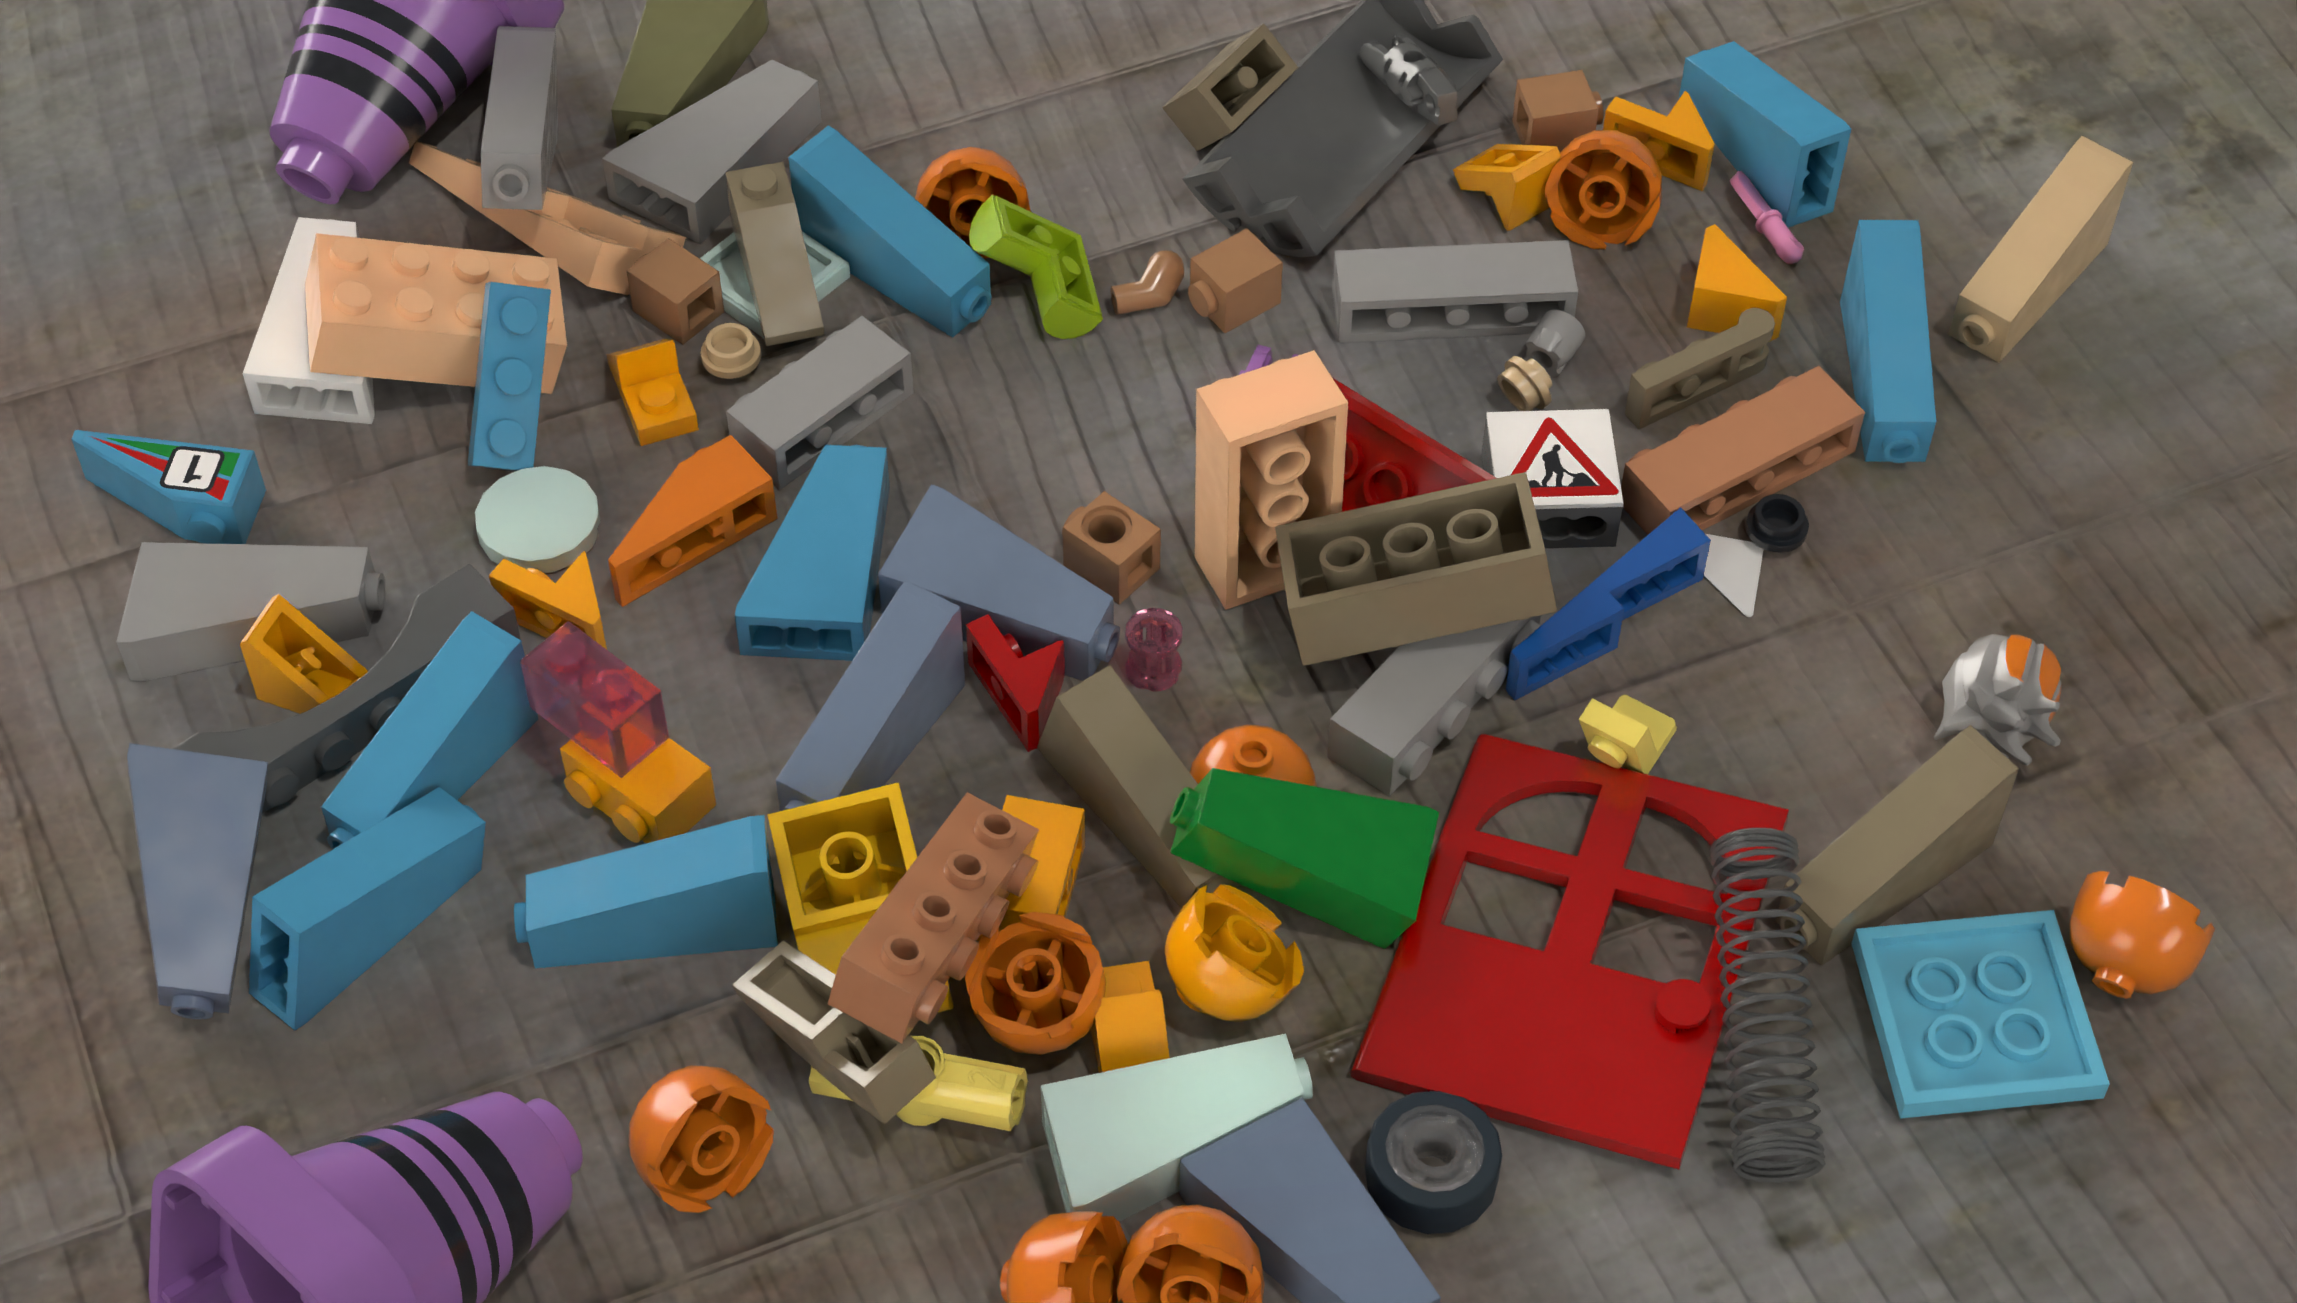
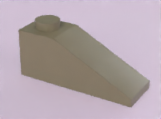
[725,161,825,346]

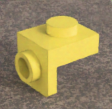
[1579,695,1677,774]

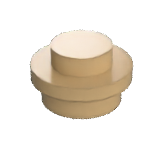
[701,323,761,379]
[1497,356,1552,411]

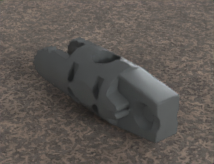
[1359,33,1458,125]

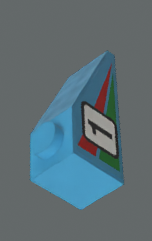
[71,430,266,544]

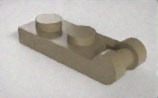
[1625,308,1775,430]

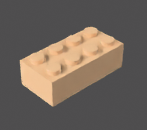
[305,233,567,394]
[1195,350,1348,610]

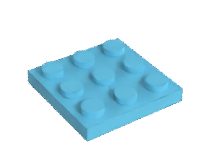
[1851,910,2110,1119]

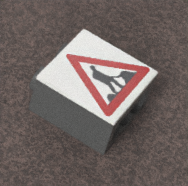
[1481,409,1623,548]

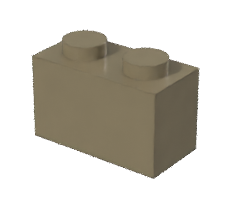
[1162,23,1299,151]

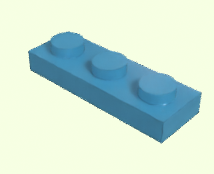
[468,282,551,471]

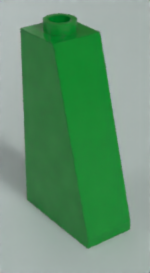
[1170,768,1439,949]

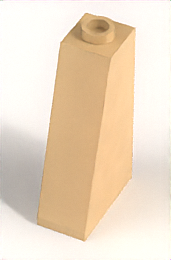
[1949,136,2133,363]

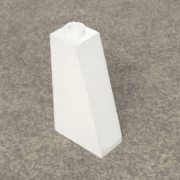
[243,217,375,424]

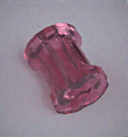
[1125,608,1183,692]

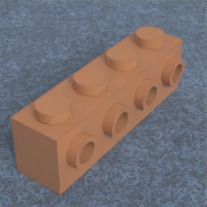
[827,792,1039,1044]

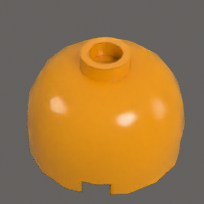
[1165,884,1304,1022]

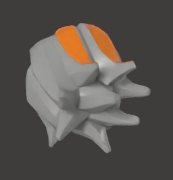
[1933,634,2061,766]

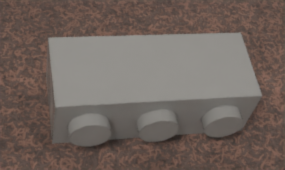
[726,316,914,490]

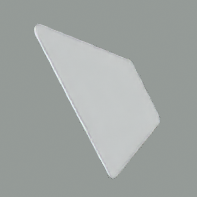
[1704,534,1764,617]

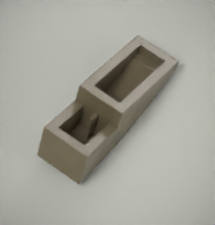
[732,941,936,1124]

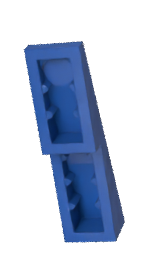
[1505,507,1711,701]

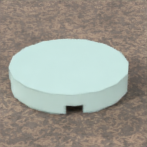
[475,466,600,573]

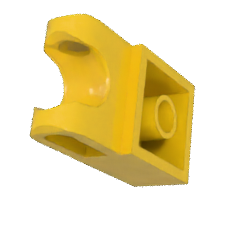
[767,782,954,1012]

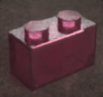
[520,621,669,778]

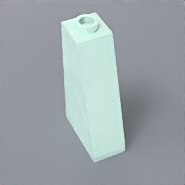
[1041,1033,1313,1222]

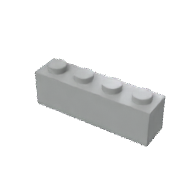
[1332,240,1578,343]
[1327,615,1541,797]

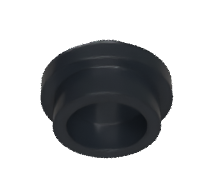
[1746,494,1809,553]

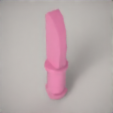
[1730,171,1804,264]

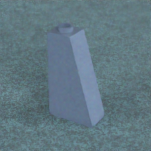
[878,484,1120,681]
[776,580,965,811]
[127,743,268,1019]
[1179,1098,1441,1303]

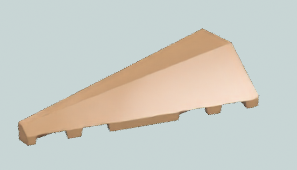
[409,142,686,295]

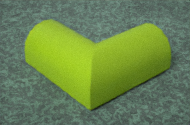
[969,195,1103,339]

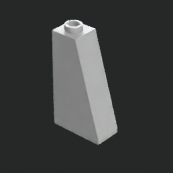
[481,26,558,210]
[602,60,822,244]
[116,542,386,681]

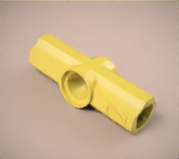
[809,1036,1028,1131]

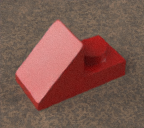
[966,614,1065,752]

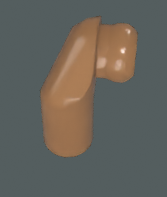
[1110,251,1184,315]

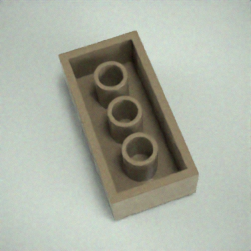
[1275,472,1557,666]

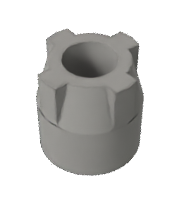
[1524,310,1586,377]

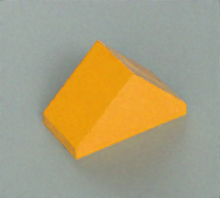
[1687,224,1787,342]
[240,594,368,714]

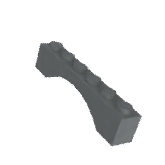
[173,563,521,814]

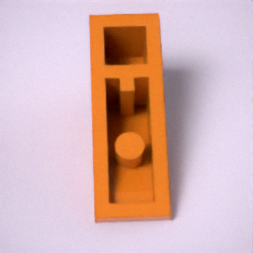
[608,435,778,607]

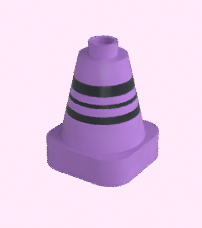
[269,0,564,204]
[148,1092,583,1303]

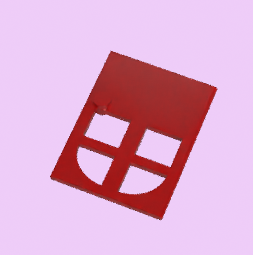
[1350,734,1789,1170]

